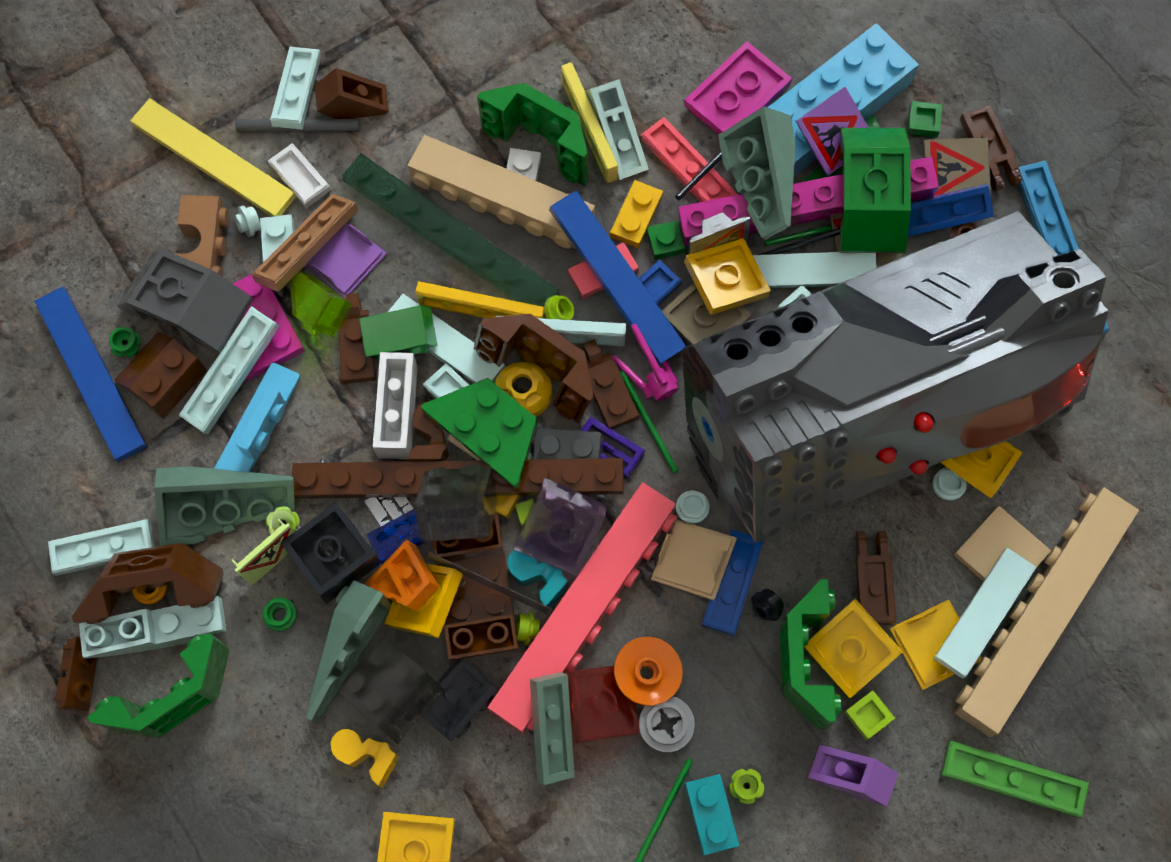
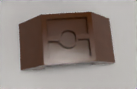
[473,314,593,423]
[430,514,518,661]
[72,543,224,624]

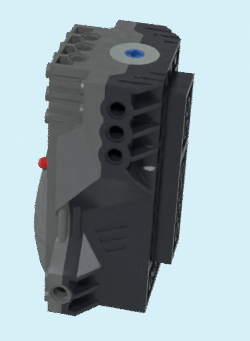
[682,211,1109,543]

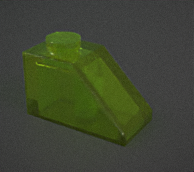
[290,270,352,337]

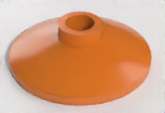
[614,637,683,706]

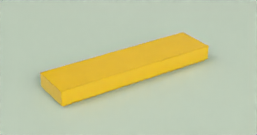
[415,281,545,319]

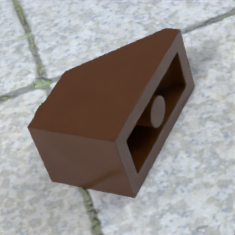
[315,68,389,119]

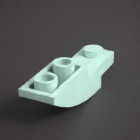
[79,596,227,658]

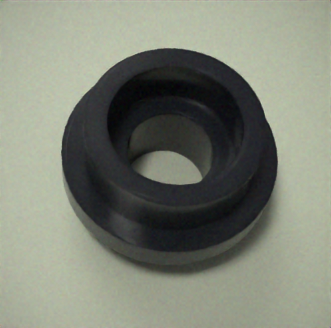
[751,589,784,621]

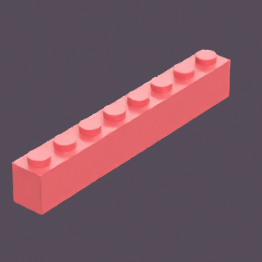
[487,482,677,735]

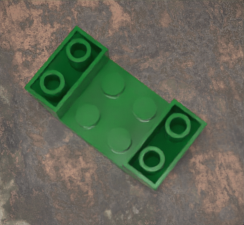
[477,83,588,186]
[840,128,911,253]
[779,579,841,730]
[87,633,230,738]

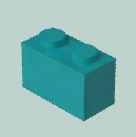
[683,774,739,856]

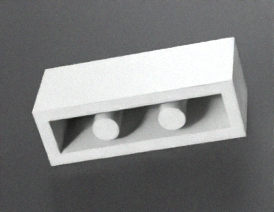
[373,352,418,460]

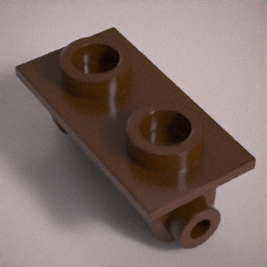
[54,637,98,711]

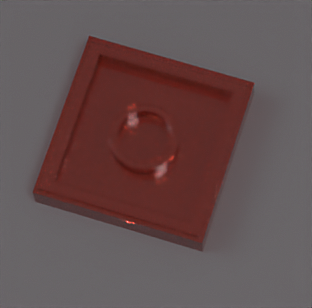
[564,666,640,743]

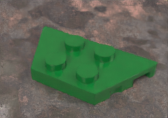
[421,378,538,490]

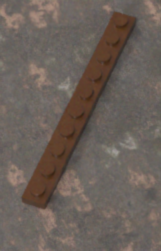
[292,458,624,499]

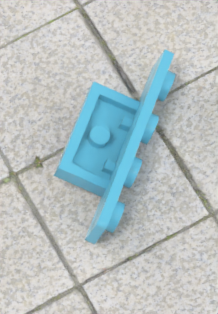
[214,363,301,472]

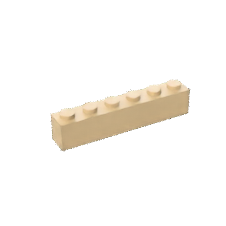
[407,135,595,249]

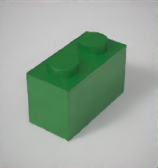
[359,305,438,363]

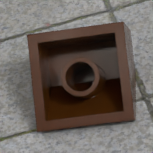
[114,332,207,419]

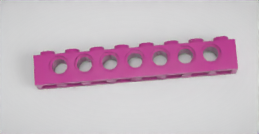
[678,156,939,247]

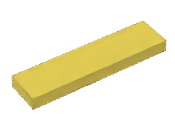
[561,62,618,183]

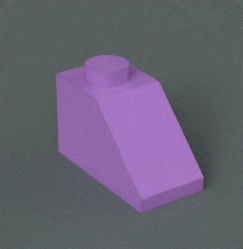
[808,745,898,807]

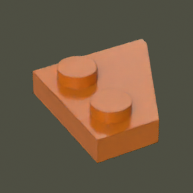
[364,539,439,611]

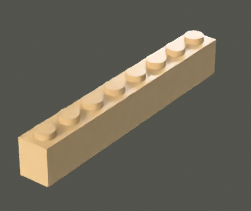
[954,487,1139,738]

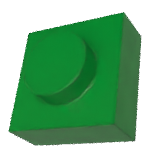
[907,101,942,138]
[646,220,685,260]

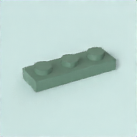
[530,672,575,785]

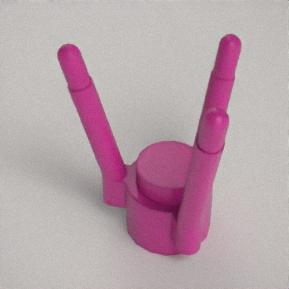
[611,324,679,402]

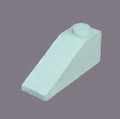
[585,79,649,180]

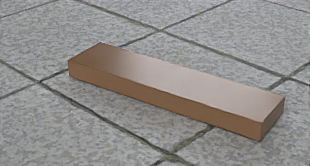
[252,194,358,292]

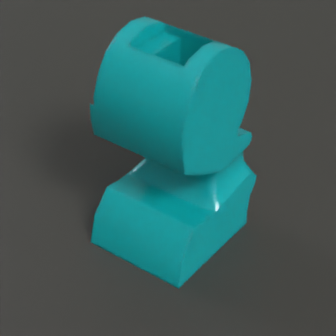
[507,547,569,608]

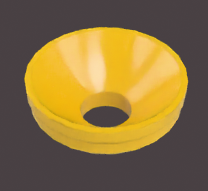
[495,362,553,417]

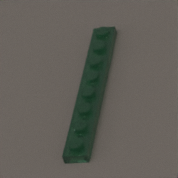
[342,153,560,312]

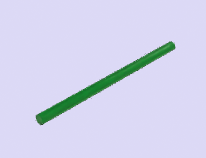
[765,225,832,246]
[620,371,679,474]
[634,758,693,862]

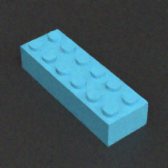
[768,23,919,176]

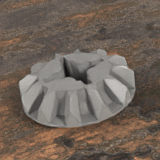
[639,696,695,753]

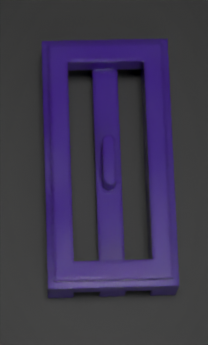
[580,416,646,480]

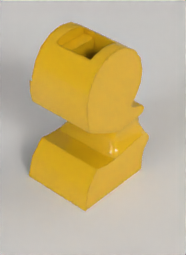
[331,729,400,788]

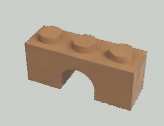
[174,195,230,277]

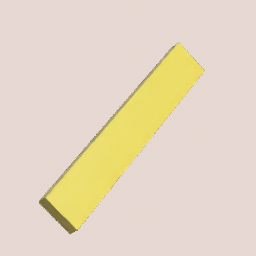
[130,98,296,217]

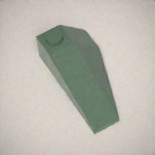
[718,106,796,239]
[154,466,295,546]
[305,580,391,725]

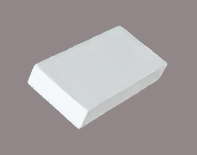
[268,143,331,209]

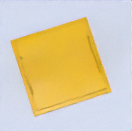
[889,599,982,690]

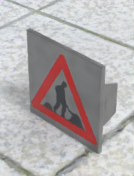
[688,213,750,272]

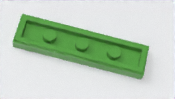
[940,741,1089,818]

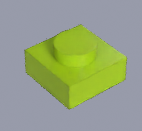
[844,690,895,741]

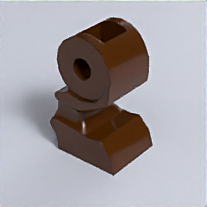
[408,402,449,461]

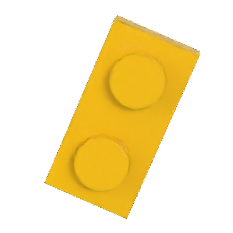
[610,180,663,249]

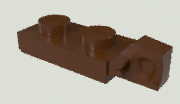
[338,293,376,384]
[583,339,639,430]

